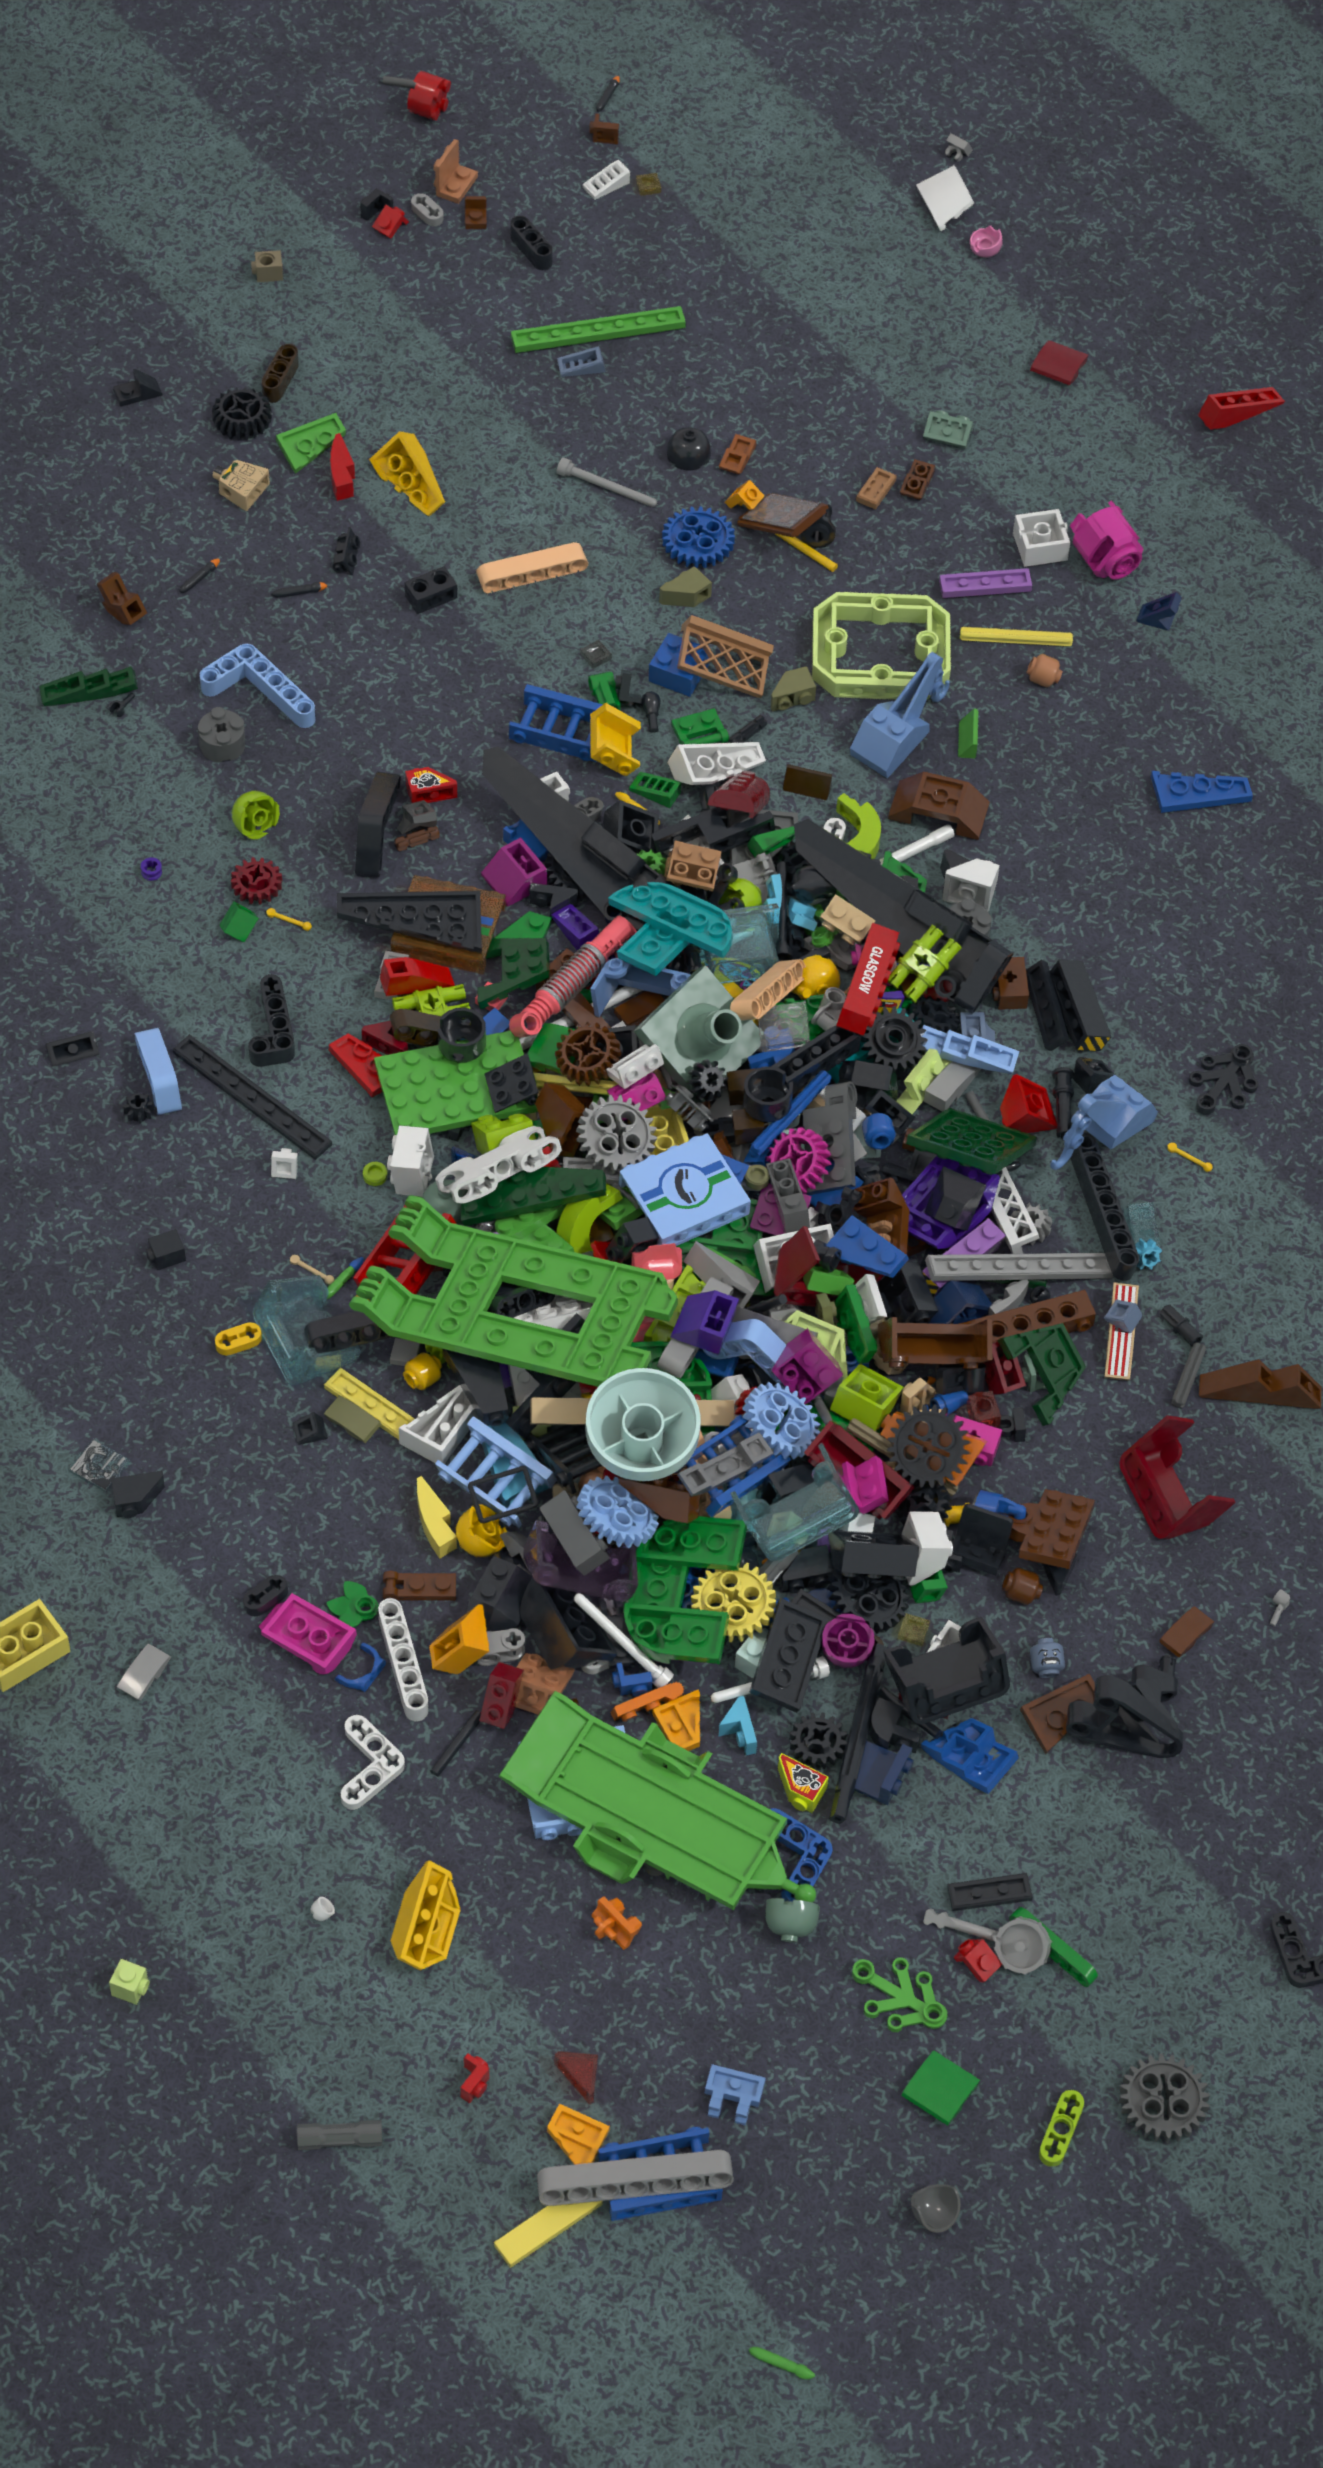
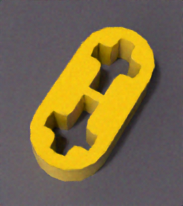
[215,1322,262,1356]

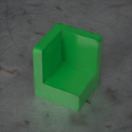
[220,901,259,942]
[909,1570,948,1603]

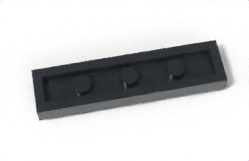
[1026,959,1069,1051]

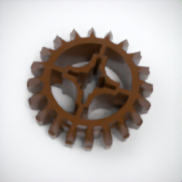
[555,1022,621,1087]

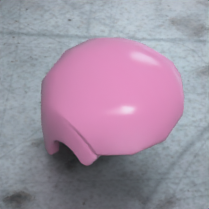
[970,226,1002,258]

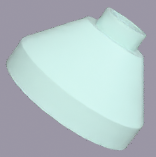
[585,1368,701,1481]

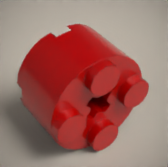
[407,71,451,120]

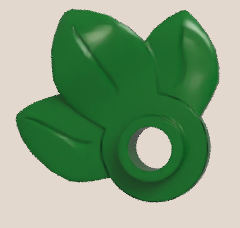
[327,1581,379,1628]

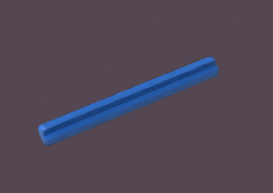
[750,1070,831,1155]

